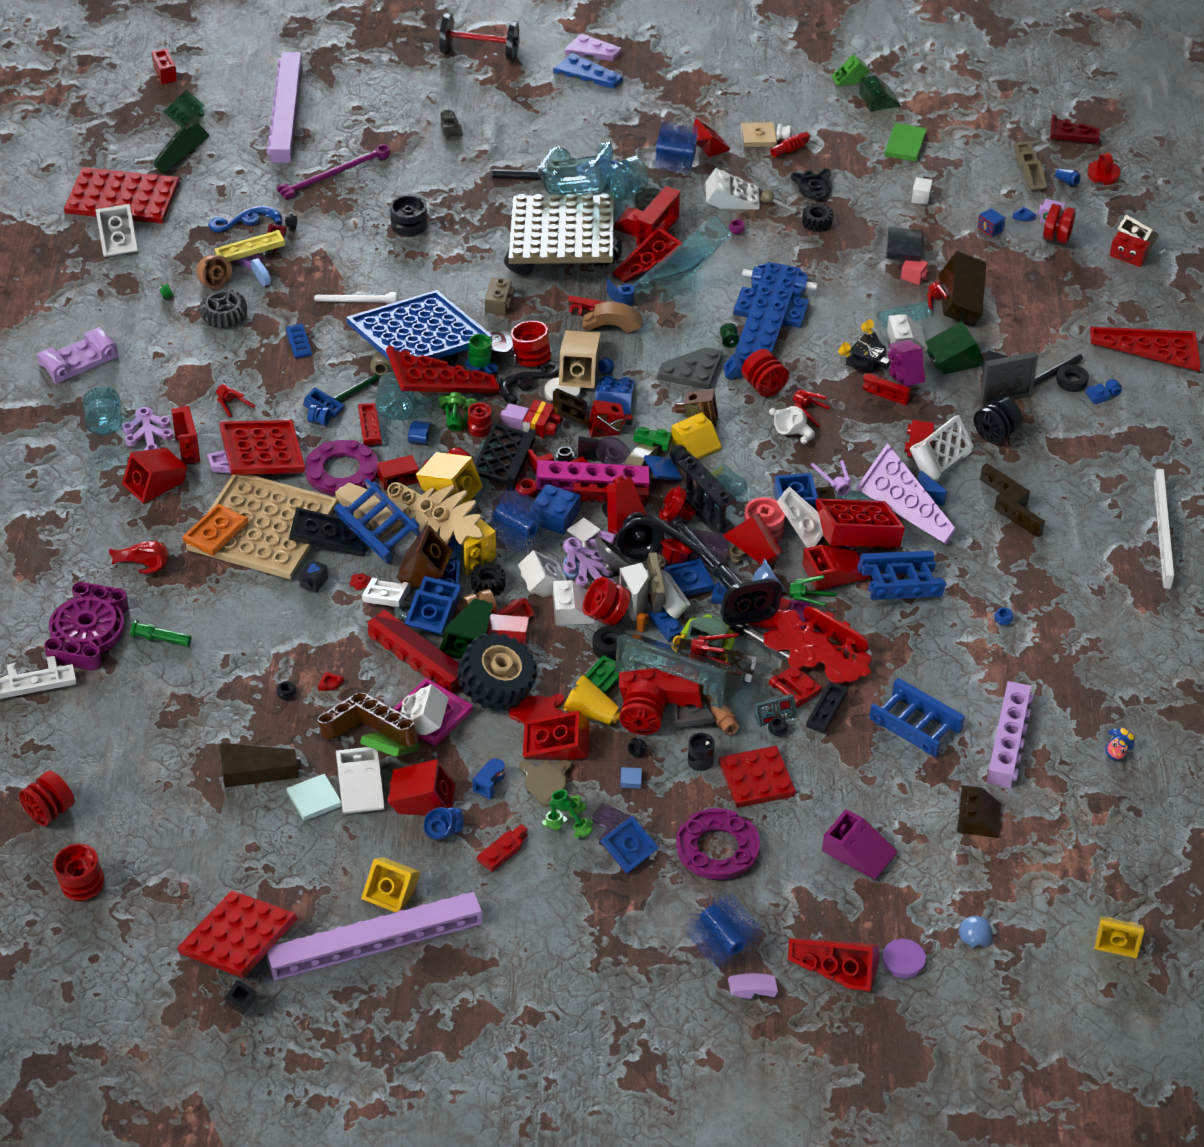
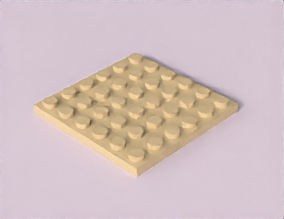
[186,474,338,580]

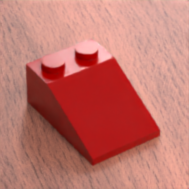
[523,710,590,761]

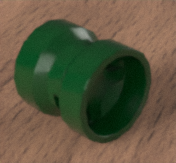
[720,323,739,348]

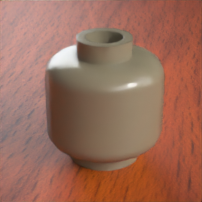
[370,351,393,377]

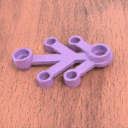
[123,407,173,450]
[563,537,616,587]

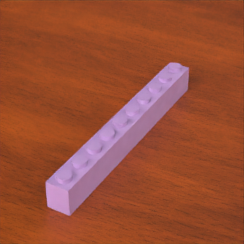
[268,52,302,163]
[266,892,482,981]

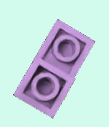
[728,974,778,999]

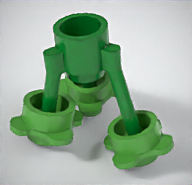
[437,392,478,431]
[542,789,594,838]

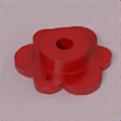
[350,573,371,590]

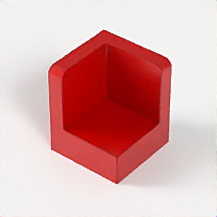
[528,449,554,474]

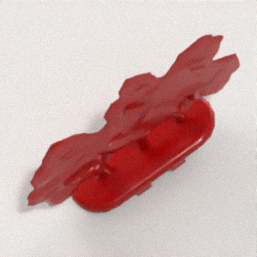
[763,607,872,684]

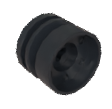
[973,396,1023,444]

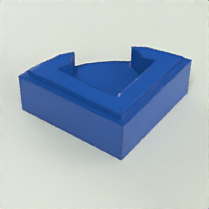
[1012,207,1036,222]

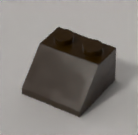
[956,785,1001,838]

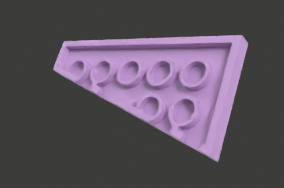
[856,443,956,545]

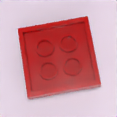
[718,745,796,808]

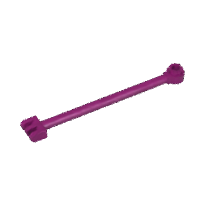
[277,144,390,200]

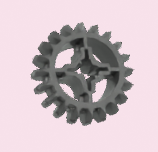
[200,289,247,329]

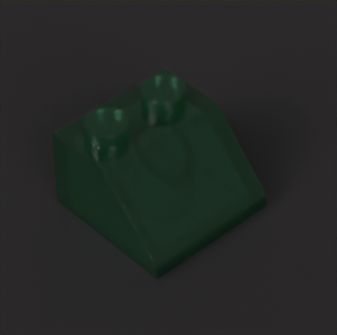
[859,75,900,112]

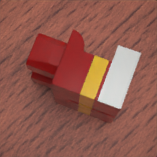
[523,399,563,439]

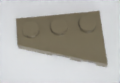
[647,553,666,613]

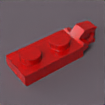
[477,824,528,872]

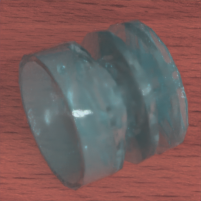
[605,156,648,198]
[375,371,415,420]
[82,386,123,435]

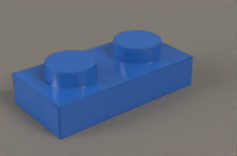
[648,606,683,642]

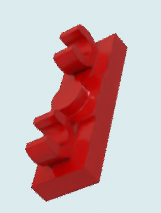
[568,295,606,316]

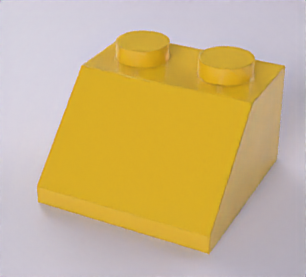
[671,412,722,460]
[361,857,421,913]
[1094,916,1144,958]

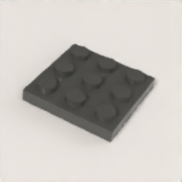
[979,351,1038,406]

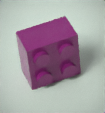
[887,340,925,386]

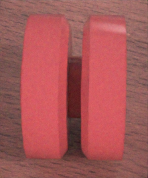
[744,497,785,541]

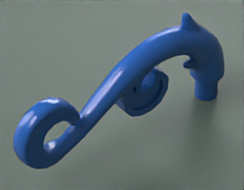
[208,204,282,232]

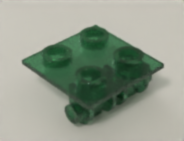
[163,90,205,128]

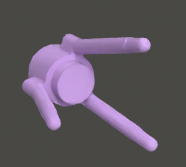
[811,460,851,496]

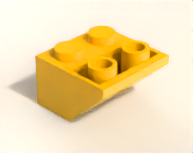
[464,519,496,576]

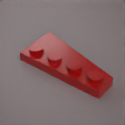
[574,483,649,503]

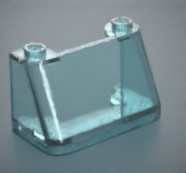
[537,142,614,196]

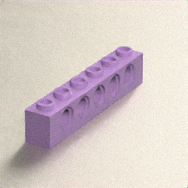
[986,681,1034,788]

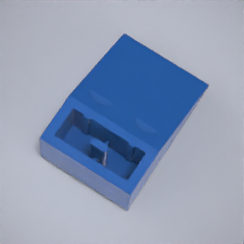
[595,376,635,414]

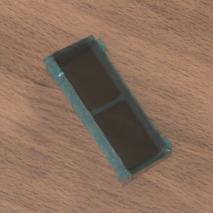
[615,634,744,708]

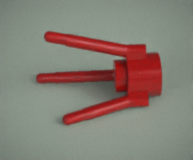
[926,281,948,313]
[216,384,256,417]
[793,389,830,427]
[691,633,739,667]

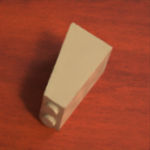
[559,330,601,388]

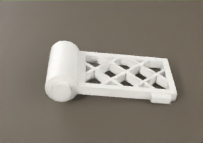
[910,415,974,482]

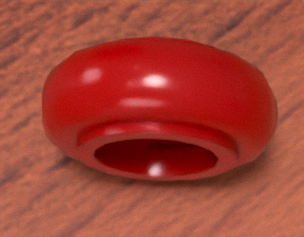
[515,478,538,497]

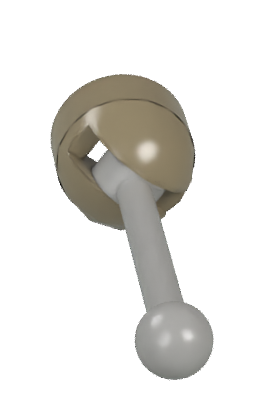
[760,189,798,215]

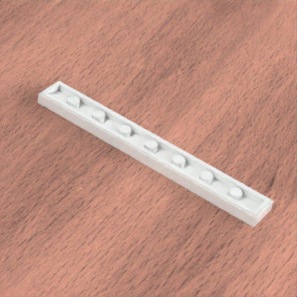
[1154,469,1174,589]

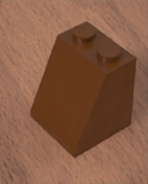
[396,525,453,589]

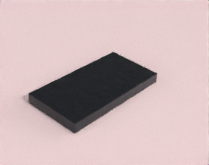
[289,507,370,557]

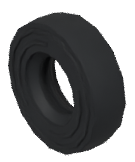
[1056,365,1089,392]

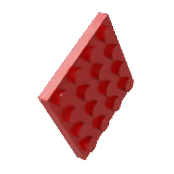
[219,420,305,475]
[177,890,297,978]

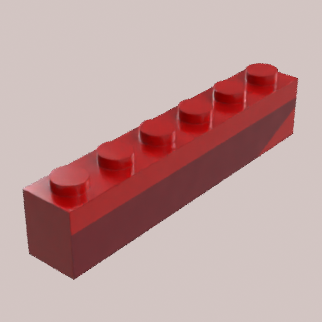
[368,609,461,694]

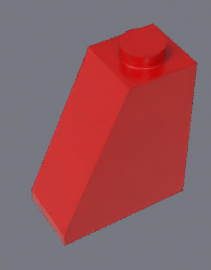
[607,475,647,534]
[723,513,783,565]

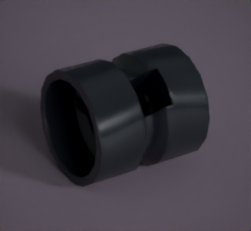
[688,733,715,771]

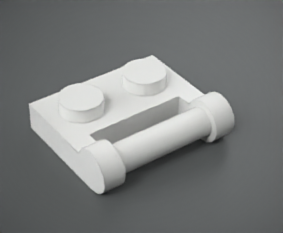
[362,578,410,607]

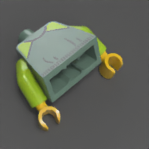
[673,614,735,662]

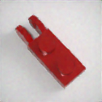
[862,373,911,405]

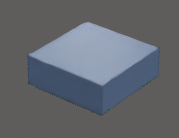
[620,767,642,789]

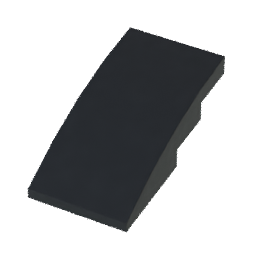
[886,227,922,262]

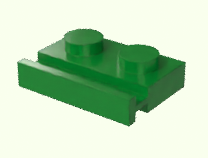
[585,655,627,695]

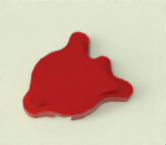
[509,693,564,724]

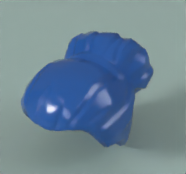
[423,807,464,840]

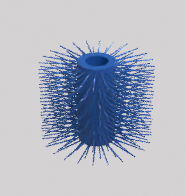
[654,121,698,173]
[485,487,550,555]
[684,890,762,969]

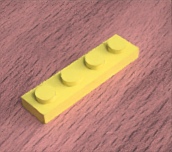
[214,230,285,262]

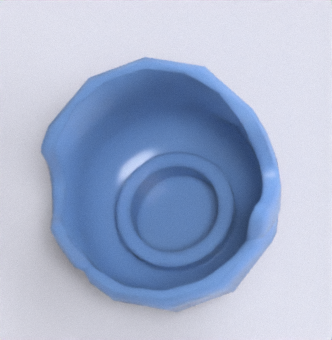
[959,916,993,948]

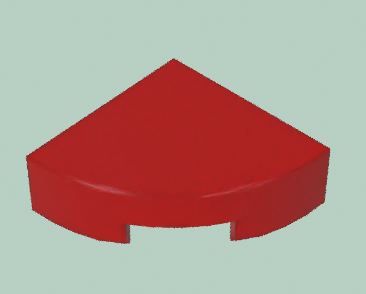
[318,672,344,691]

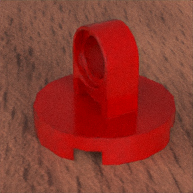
[1087,153,1120,185]
[659,486,696,522]

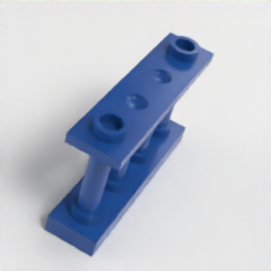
[334,478,420,564]
[869,678,965,757]

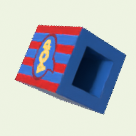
[977,208,1005,237]

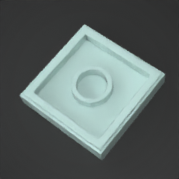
[287,774,342,821]

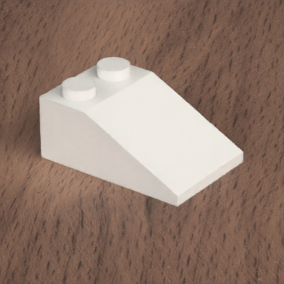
[96,204,138,257]

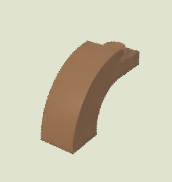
[582,302,643,334]

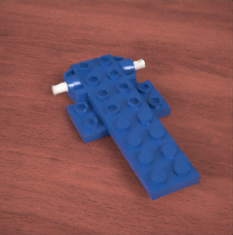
[733,262,818,364]

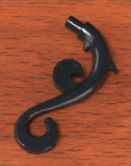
[499,360,560,405]

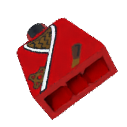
[588,400,633,438]

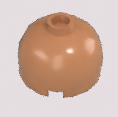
[196,254,232,290]

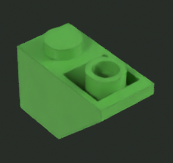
[831,54,871,87]

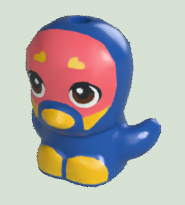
[1105,727,1135,761]

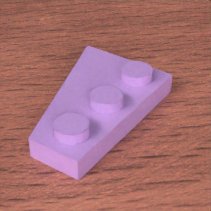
[565,34,621,61]

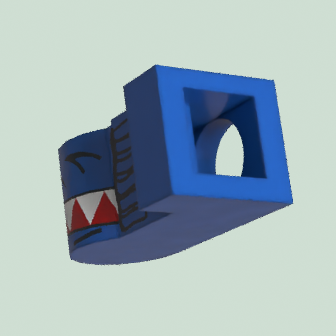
[472,758,505,799]

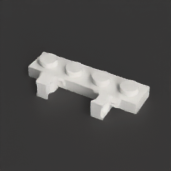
[0,656,76,699]

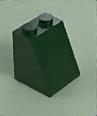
[925,321,984,374]
[440,598,493,658]

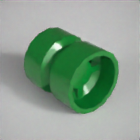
[468,334,492,368]

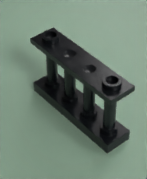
[678,455,737,539]

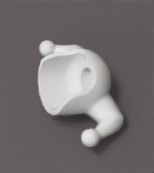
[769,406,815,444]

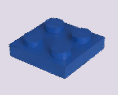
[665,558,714,597]
[600,815,659,874]

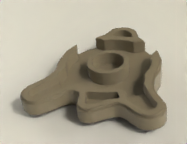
[519,760,571,807]

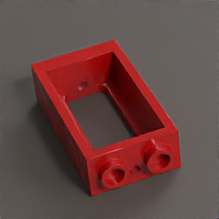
[636,186,681,246]

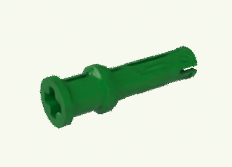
[130,620,192,647]

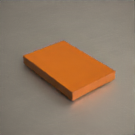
[182,503,248,556]

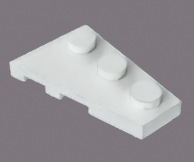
[777,487,823,548]

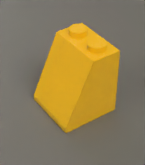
[416,452,483,506]

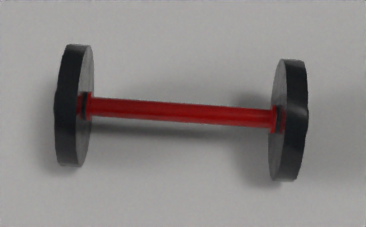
[439,13,520,62]

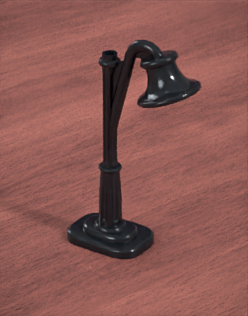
[617,512,782,626]

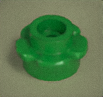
[159,283,174,300]

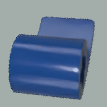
[606,278,635,306]
[408,420,432,444]

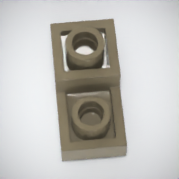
[624,443,659,466]

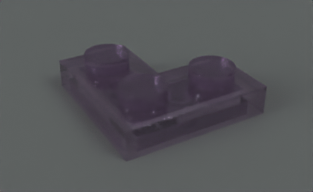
[592,802,638,846]

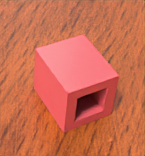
[901,260,929,285]

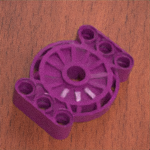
[44,582,128,671]

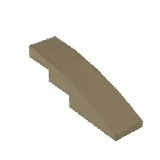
[1013,141,1048,191]

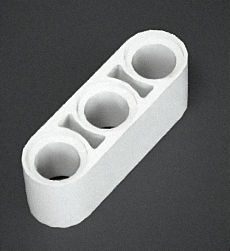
[648,570,690,619]

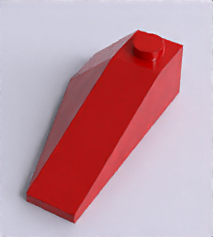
[612,226,683,283]
[788,938,880,991]

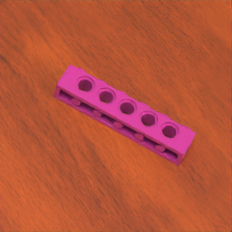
[536,460,649,491]

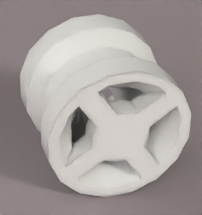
[776,124,791,140]

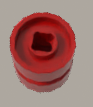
[468,403,492,437]

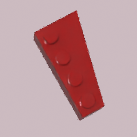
[619,662,703,708]

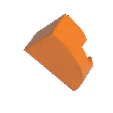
[636,612,649,632]

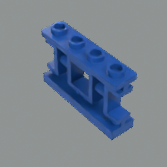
[857,551,946,600]

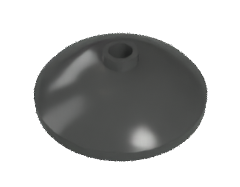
[595,536,635,573]

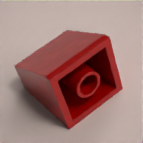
[122,448,188,503]
[388,759,455,816]

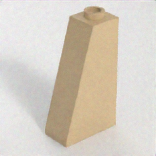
[335,482,409,538]

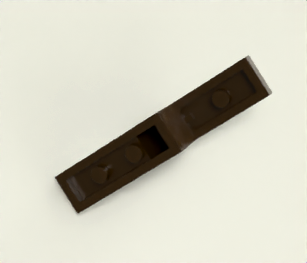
[980,463,1045,537]

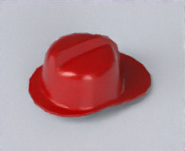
[660,538,693,564]

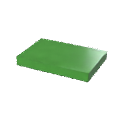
[884,123,927,162]
[360,732,421,757]

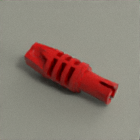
[770,132,810,158]

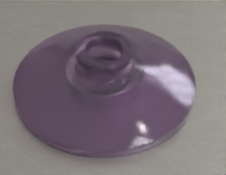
[596,437,630,465]

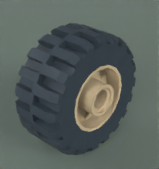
[457,633,537,711]

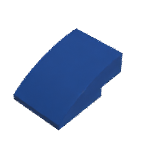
[404,576,463,635]

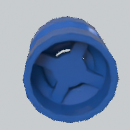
[307,404,331,426]

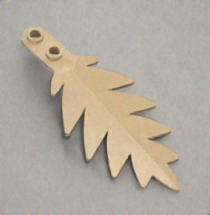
[387,482,483,545]

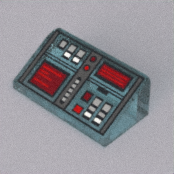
[754,694,796,727]

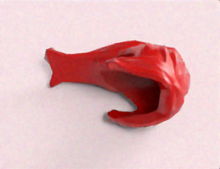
[109,540,169,574]

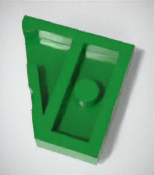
[633,427,671,451]

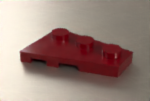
[1050,114,1100,144]

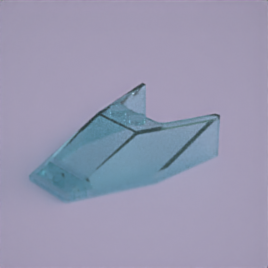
[632,214,733,291]

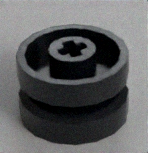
[390,194,427,236]

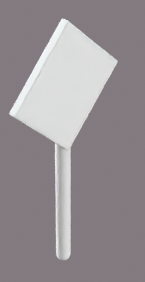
[567,518,601,557]

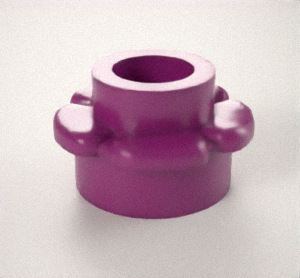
[729,219,745,234]

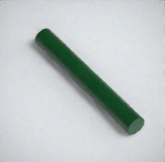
[333,374,379,402]

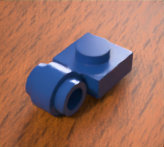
[1085,379,1122,404]

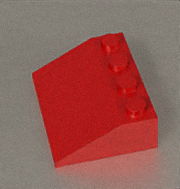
[816,498,905,549]

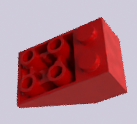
[802,545,870,591]

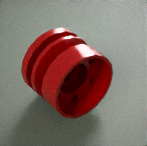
[511,321,552,367]
[741,349,789,397]
[619,681,667,735]
[18,770,75,826]
[53,843,105,901]

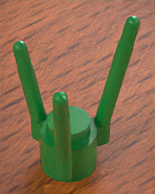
[790,575,837,607]

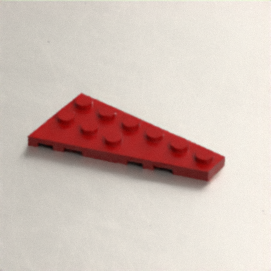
[1089,327,1201,372]
[386,345,500,394]

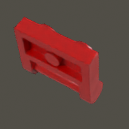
[768,667,822,708]

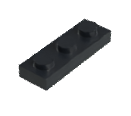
[806,681,848,734]

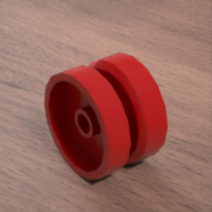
[1043,203,1076,245]
[582,577,630,626]

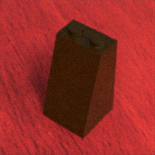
[939,251,986,326]

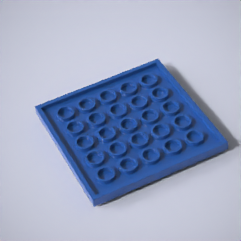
[346,290,492,361]

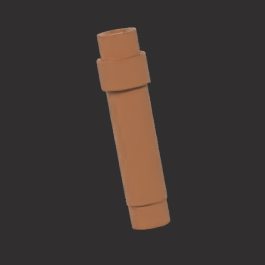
[700,670,739,735]

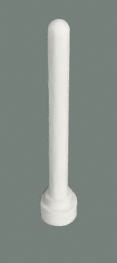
[314,292,398,304]

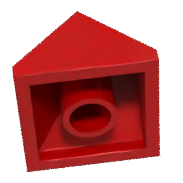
[692,118,731,157]

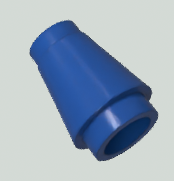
[1055,168,1081,186]

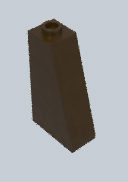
[219,743,302,788]

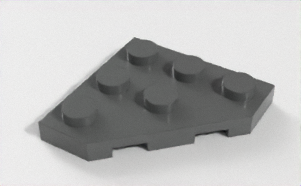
[657,347,723,389]

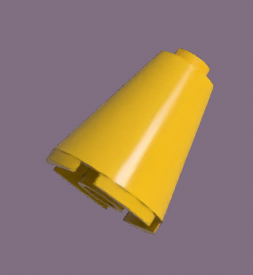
[563,675,620,725]

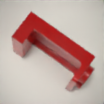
[171,406,200,464]

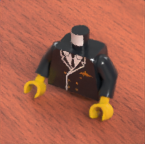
[838,319,890,373]

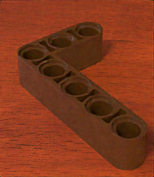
[318,693,419,746]

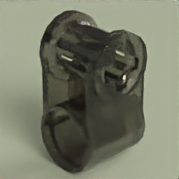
[440,110,463,139]

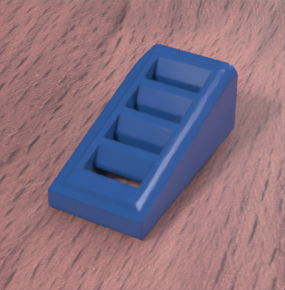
[286,323,312,359]
[303,387,345,418]

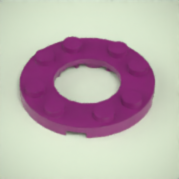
[305,440,378,496]
[676,808,760,880]

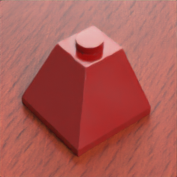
[613,208,643,237]

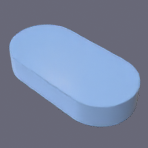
[251,259,271,286]

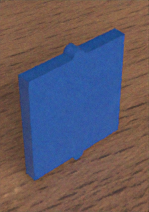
[643,455,682,481]

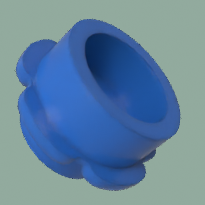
[598,357,614,374]
[995,607,1014,625]

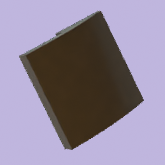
[553,388,590,428]

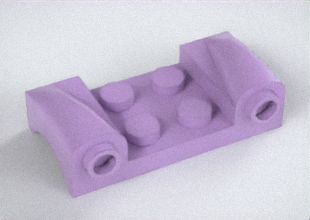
[37,327,119,384]

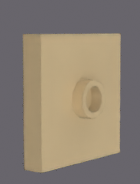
[741,122,777,147]

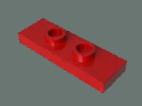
[358,403,382,446]

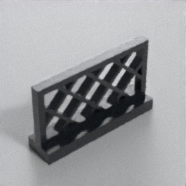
[475,422,536,491]

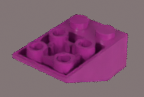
[822,809,897,880]

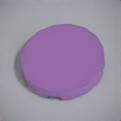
[882,939,926,979]

